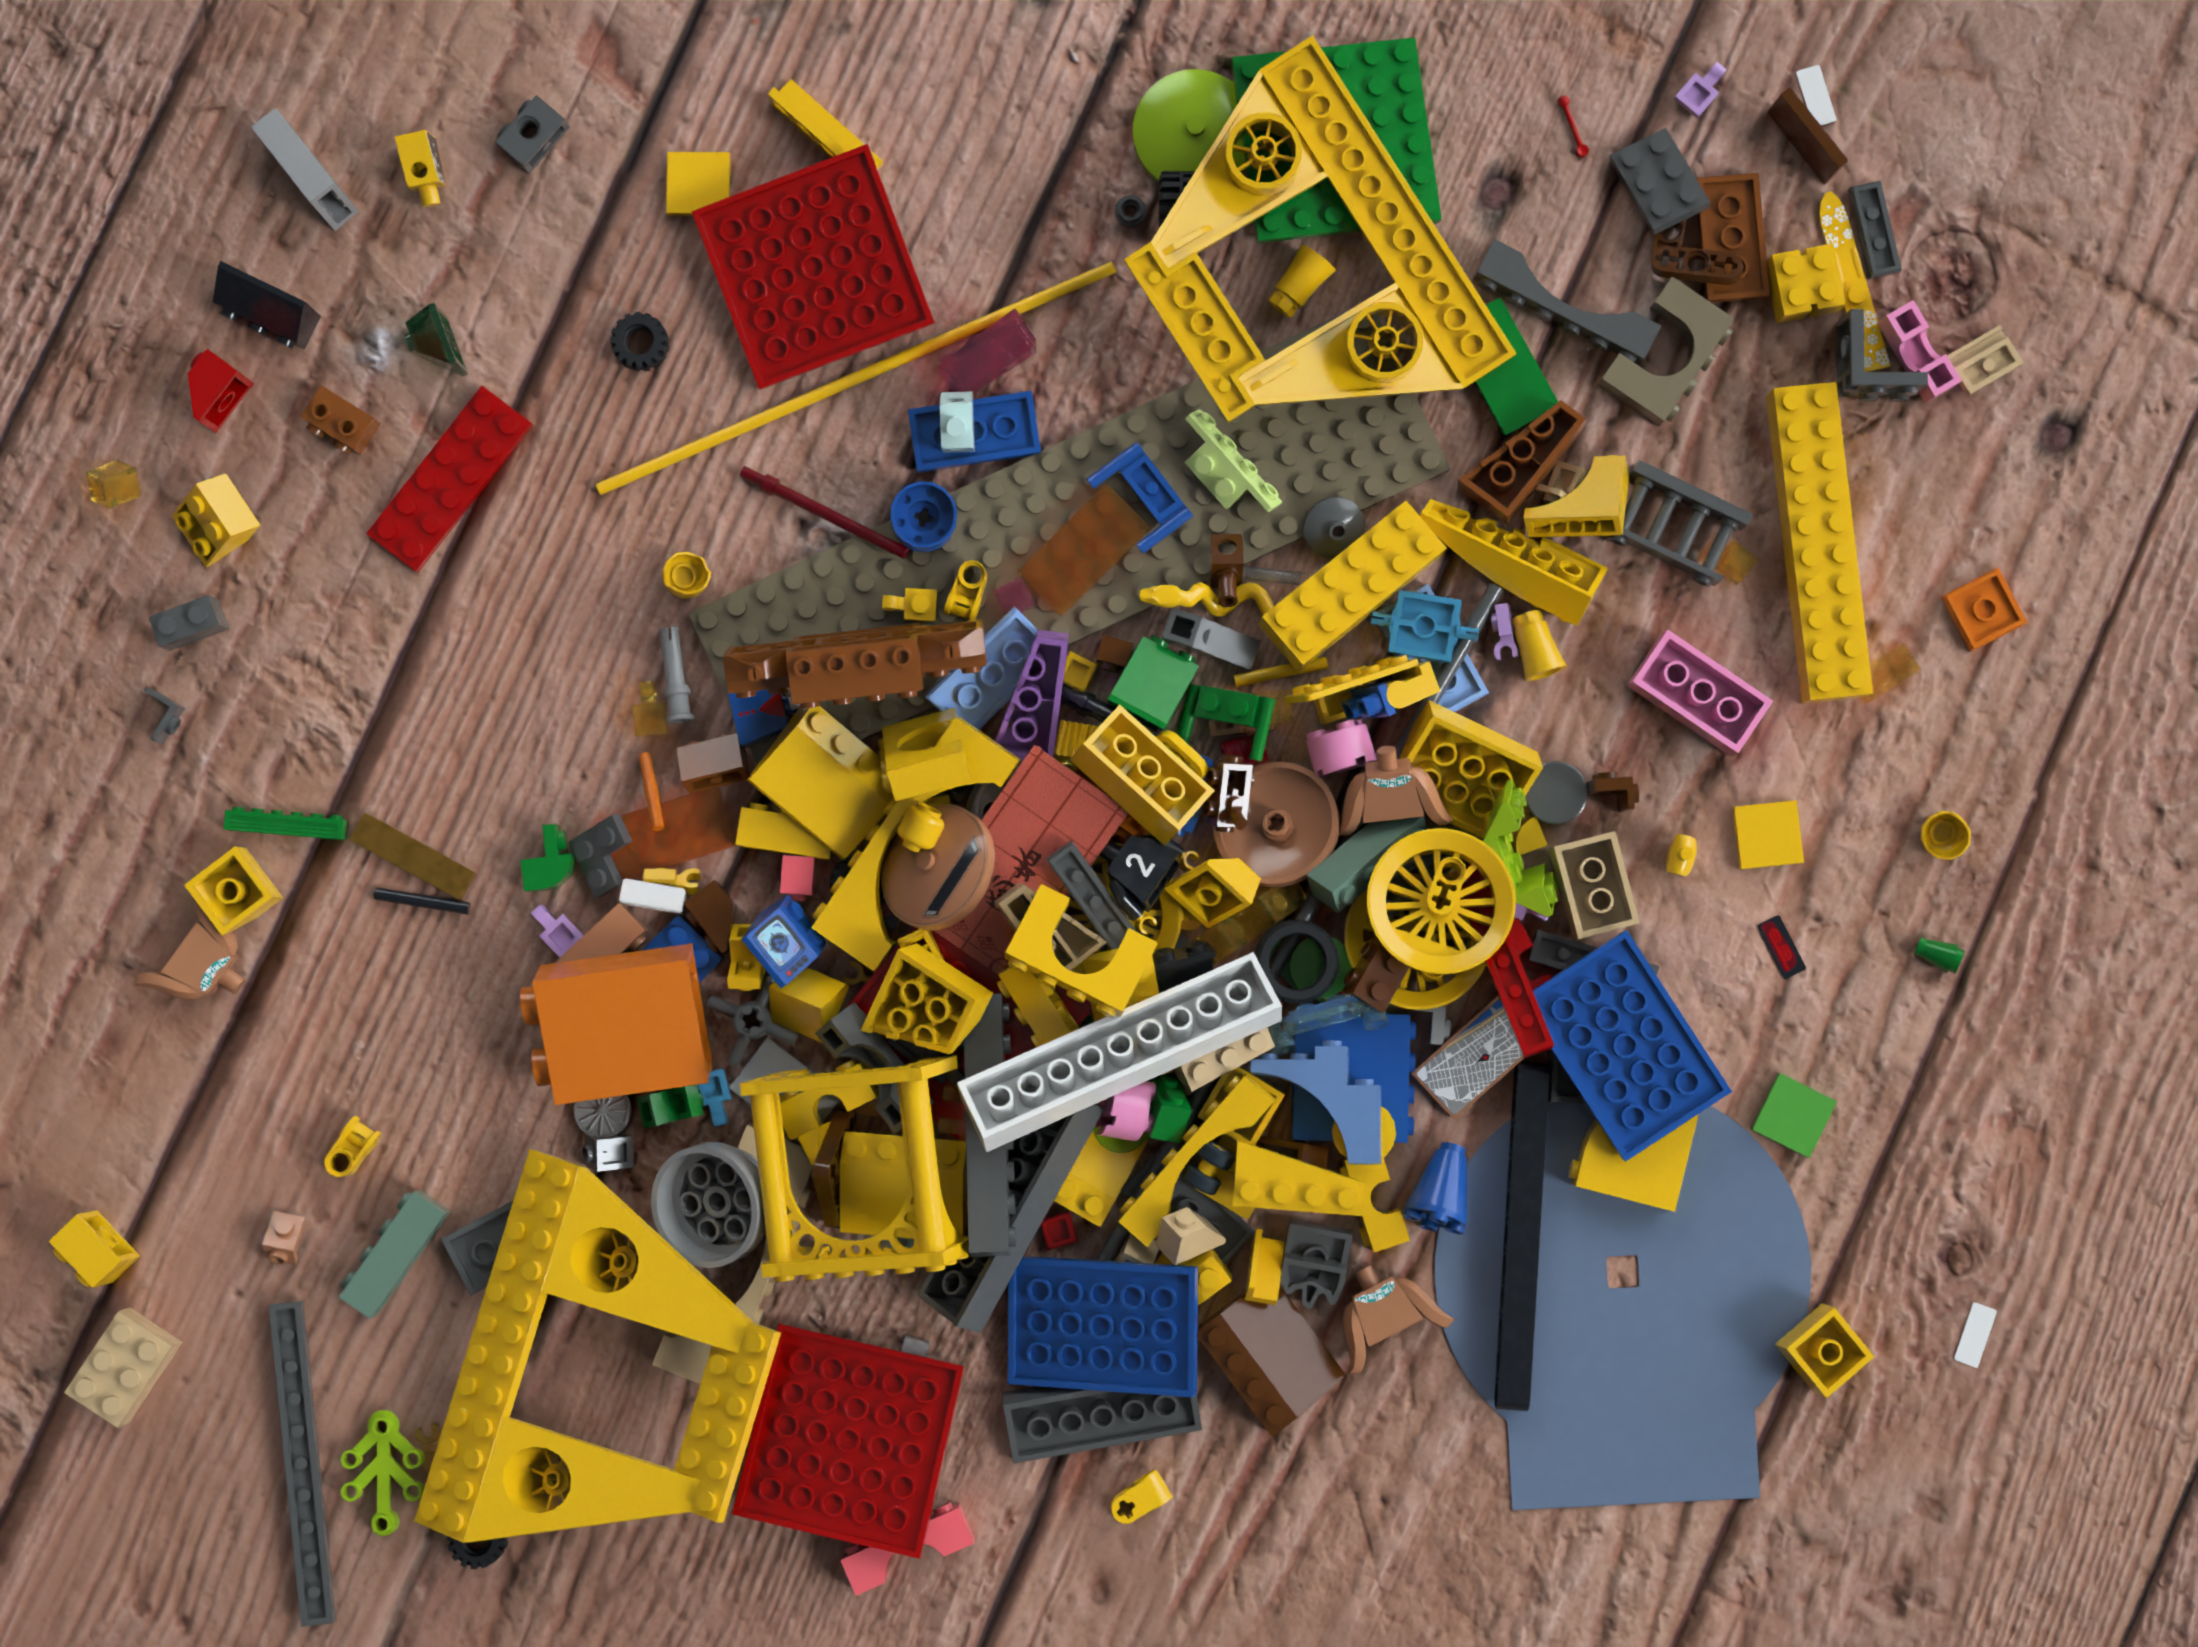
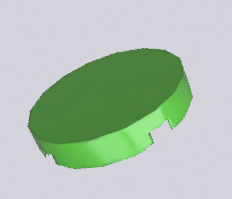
[1289,937,1352,999]

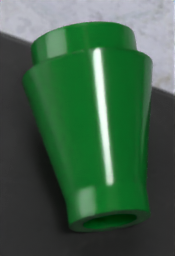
[1914,937,1965,974]

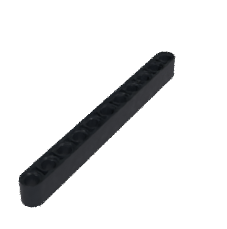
[1494,1061,1550,1411]

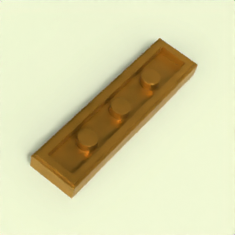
[349,812,477,900]

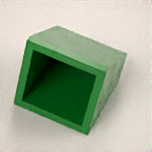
[1107,635,1199,733]

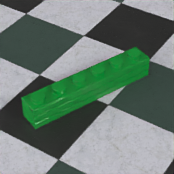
[223,807,348,840]

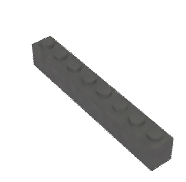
[964,994,1016,1257]

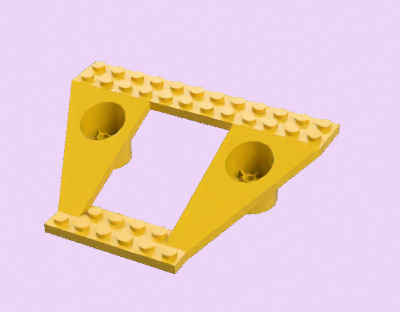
[1124,35,1517,423]
[414,1149,781,1543]

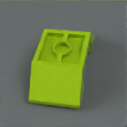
[1483,779,1559,917]

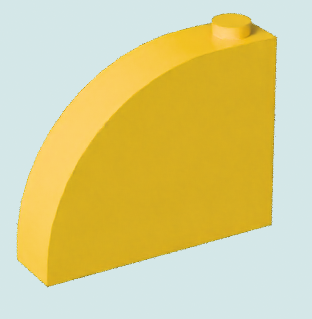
[1568,1114,1699,1212]

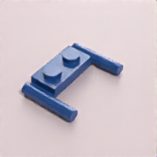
[1086,441,1193,554]

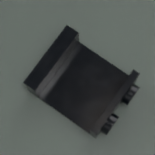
[1152,940,1216,993]

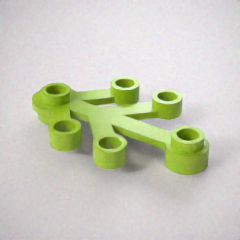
[340,1410,425,1536]

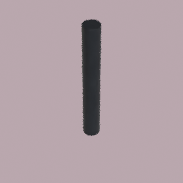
[374,887,471,915]

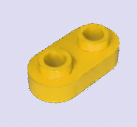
[1156,730,1208,779]

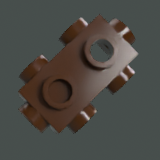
[1202,754,1254,832]

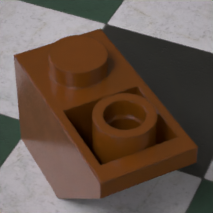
[684,880,737,954]

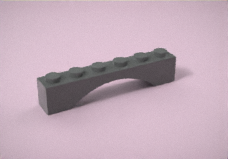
[1474,239,1661,365]

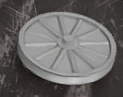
[574,1095,632,1138]

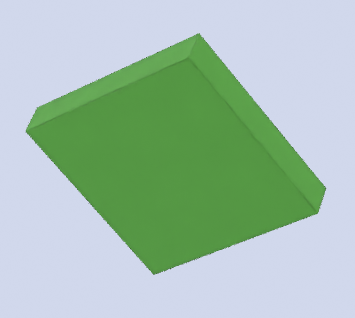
[1750,1073,1837,1158]

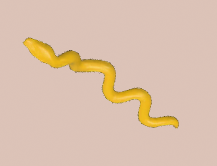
[1139,582,1274,616]

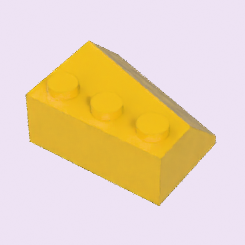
[860,943,993,1054]

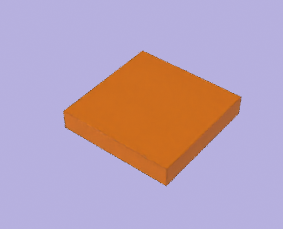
[1941,567,2028,652]

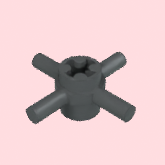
[707,975,798,1066]

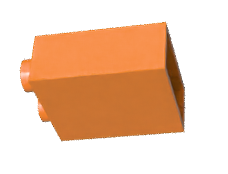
[520,943,713,1105]

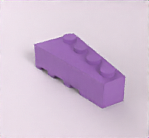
[994,630,1069,761]

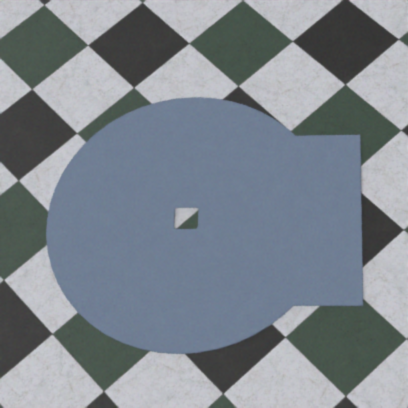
[1434,1101,1811,1510]

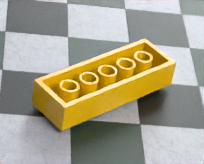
[1258,501,1447,673]

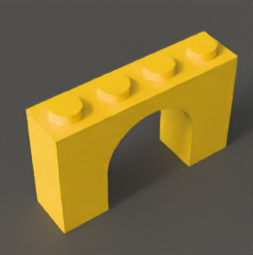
[878,707,971,801]
[1004,884,1158,1018]

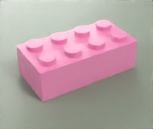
[1626,630,1773,756]

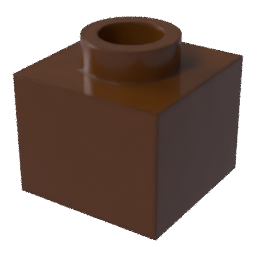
[1096,634,1134,673]

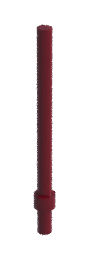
[739,466,909,559]

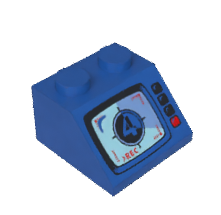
[741,894,827,988]

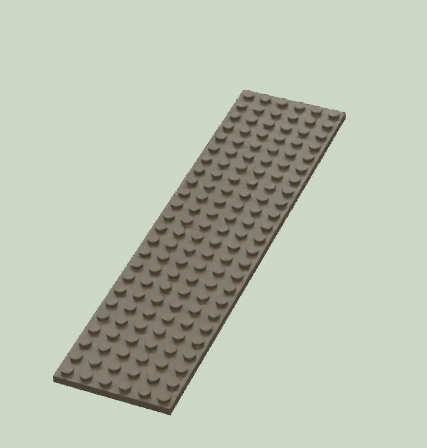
[688,311,1450,765]

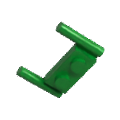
[1178,684,1276,762]

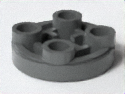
[1525,761,1588,825]

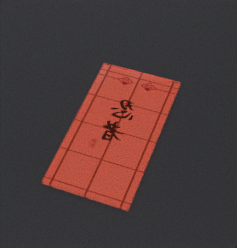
[934,744,1128,975]

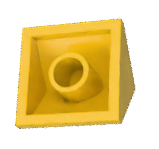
[769,967,850,1043]

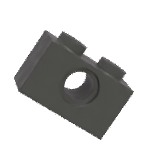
[495,95,570,174]

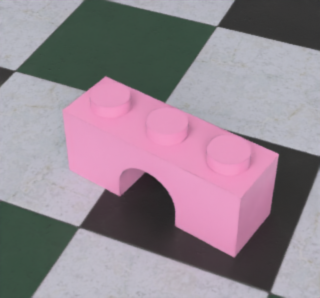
[1877,300,1962,404]

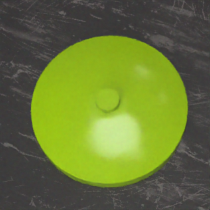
[1133,69,1245,183]

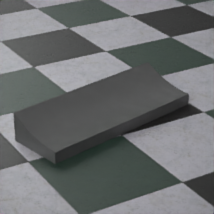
[1002,1386,1202,1463]

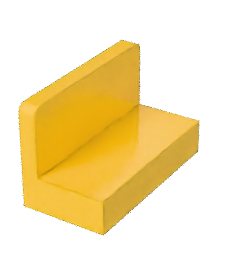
[1245,1228,1285,1305]

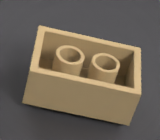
[1548,831,1640,940]
[64,1308,183,1428]

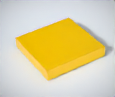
[666,152,731,216]
[1732,800,1804,870]

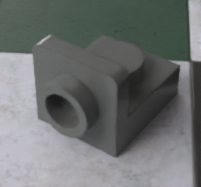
[582,1134,633,1172]

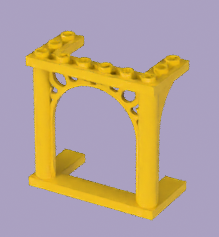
[740,1056,969,1282]

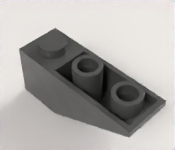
[1162,607,1261,671]

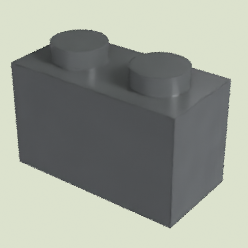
[149,595,229,651]

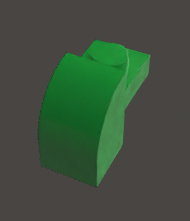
[520,824,576,893]
[637,1085,704,1128]

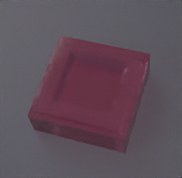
[993,577,1035,615]

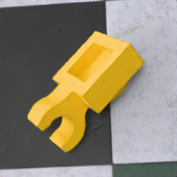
[882,588,937,623]
[643,868,701,895]

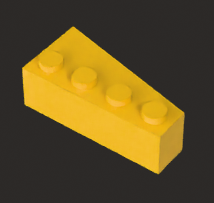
[1233,1140,1365,1216]

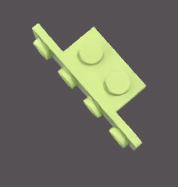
[1185,409,1282,512]

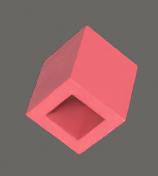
[780,855,817,902]

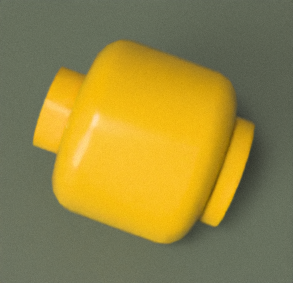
[897,802,945,853]

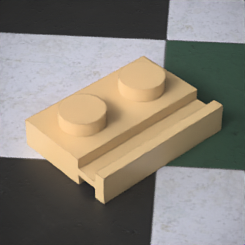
[1947,325,2024,397]

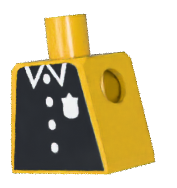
[394,130,445,208]

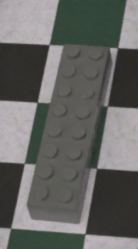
[917,1103,1104,1333]

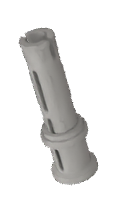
[659,627,694,724]

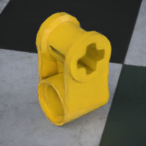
[943,560,988,621]
[324,1115,382,1177]
[1111,1469,1173,1524]

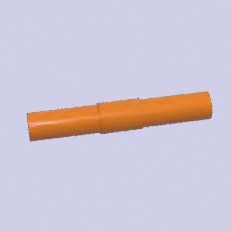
[639,752,665,831]

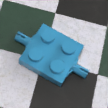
[1371,590,1479,664]

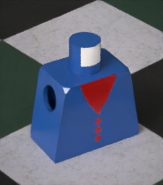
[726,687,800,748]

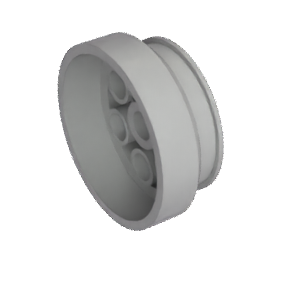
[651,1142,766,1268]

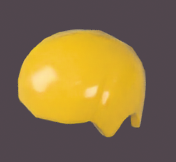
[662,552,711,599]
[1920,811,1971,860]

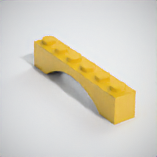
[1118,1074,1275,1247]

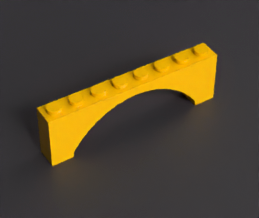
[811,716,1021,971]

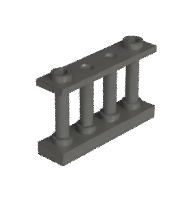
[1607,460,1753,587]

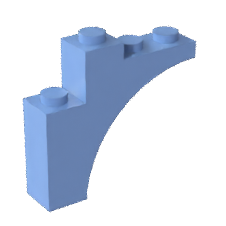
[1251,1040,1382,1165]

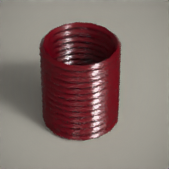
[1220,731,1269,767]

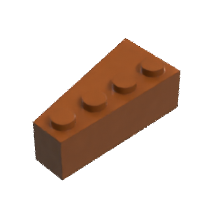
[1458,400,1586,525]

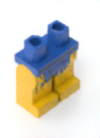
[1341,662,1440,719]

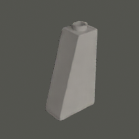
[251,108,359,231]

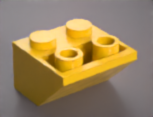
[172,474,260,567]

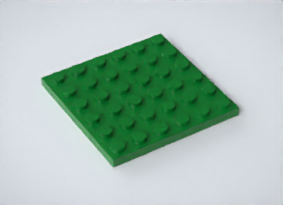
[1231,37,1442,244]

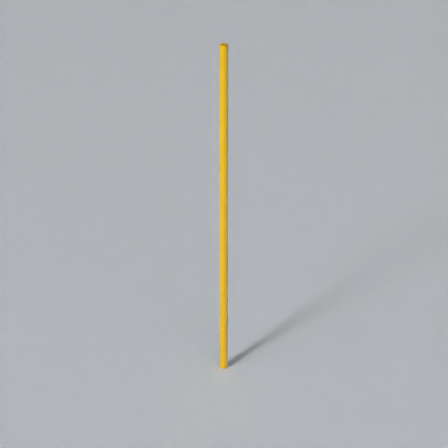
[596,261,1116,495]

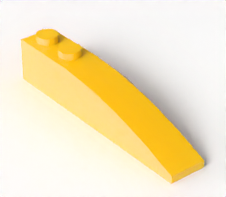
[1420,499,1608,626]

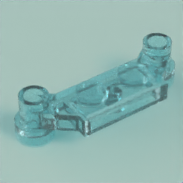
[1268,995,1389,1056]

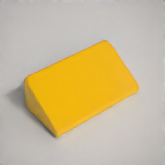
[798,1121,831,1165]

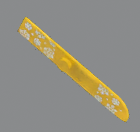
[1819,191,1891,372]

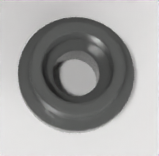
[1115,195,1146,227]

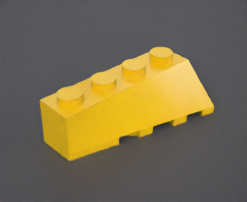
[997,966,1079,1048]

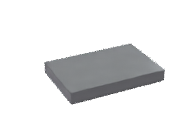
[729,1037,840,1141]

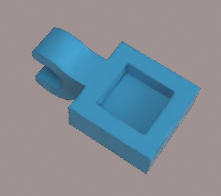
[697,1068,732,1127]

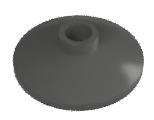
[1303,496,1365,558]

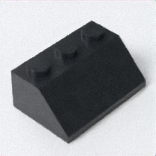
[212,261,321,349]

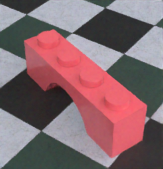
[840,1502,975,1596]

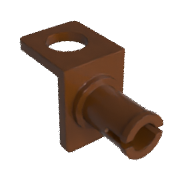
[1210,534,1244,607]

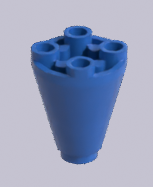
[1402,1142,1467,1235]

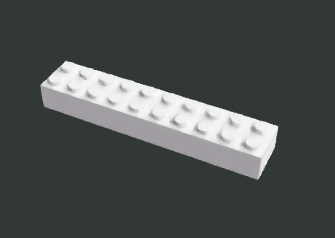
[957,952,1282,1152]

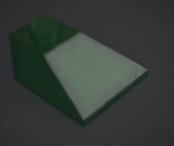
[404,303,468,376]

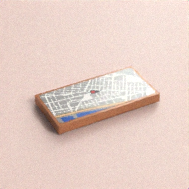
[1411,995,1524,1120]

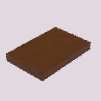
[1767,88,1848,185]

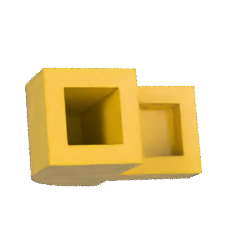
[727,924,766,991]

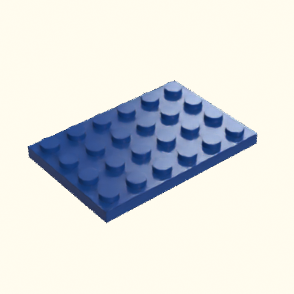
[1533,930,1732,1162]
[1008,1256,1198,1398]

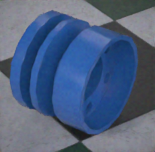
[890,481,957,552]

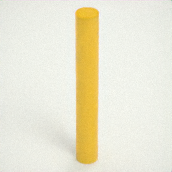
[1233,656,1328,687]

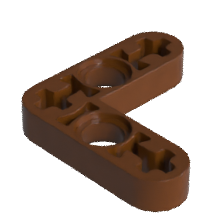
[1651,219,1742,285]
[813,1109,856,1229]

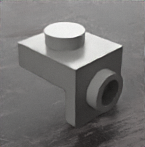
[1412,1006,1450,1045]

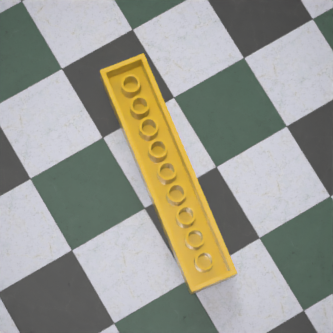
[1766,382,1873,704]

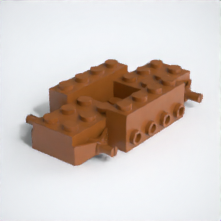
[723,619,987,708]

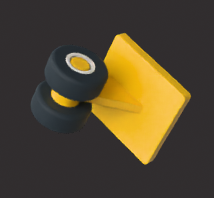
[1182,1134,1255,1219]

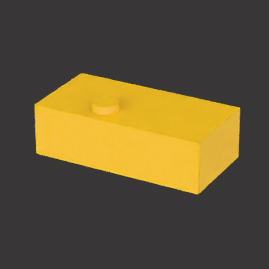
[1070,705,1215,846]

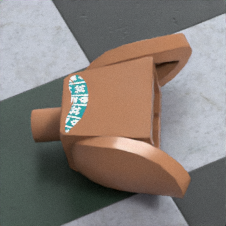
[1339,746,1453,836]
[134,899,246,1000]
[1343,1265,1455,1374]

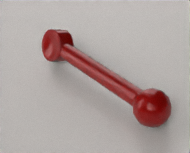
[1557,96,1589,158]

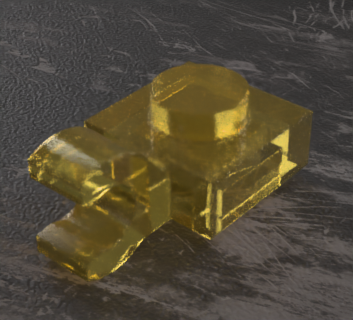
[632,681,669,737]

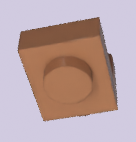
[262,1211,306,1265]

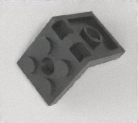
[1836,309,1928,402]

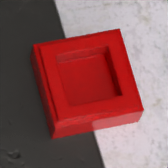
[1040,1210,1078,1251]

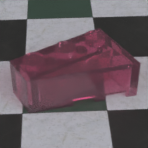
[937,308,1037,402]

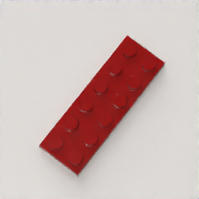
[366,385,533,573]

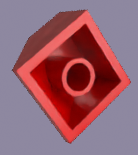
[187,349,254,433]

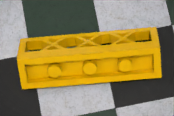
[768,79,883,169]

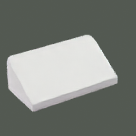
[619,879,686,915]

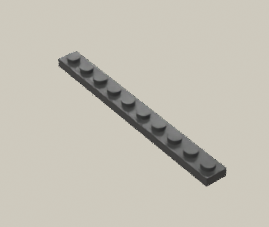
[268,1300,336,1627]

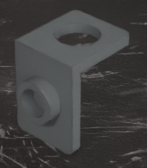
[144,687,185,744]

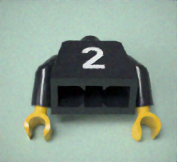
[1099,835,1199,934]

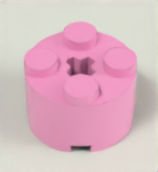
[1305,719,1377,778]
[1095,1081,1156,1141]

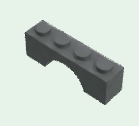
[815,1002,934,1133]

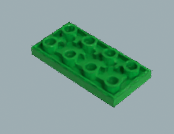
[1474,297,1558,437]

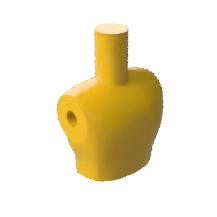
[1666,834,1697,877]

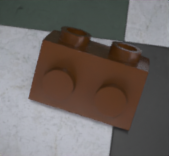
[1586,772,1639,813]
[1342,938,1409,1013]

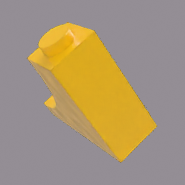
[1523,455,1630,537]

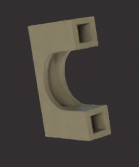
[1597,276,1734,427]

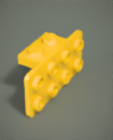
[1284,655,1419,724]

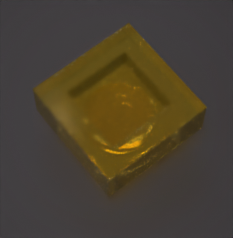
[1715,540,1759,585]

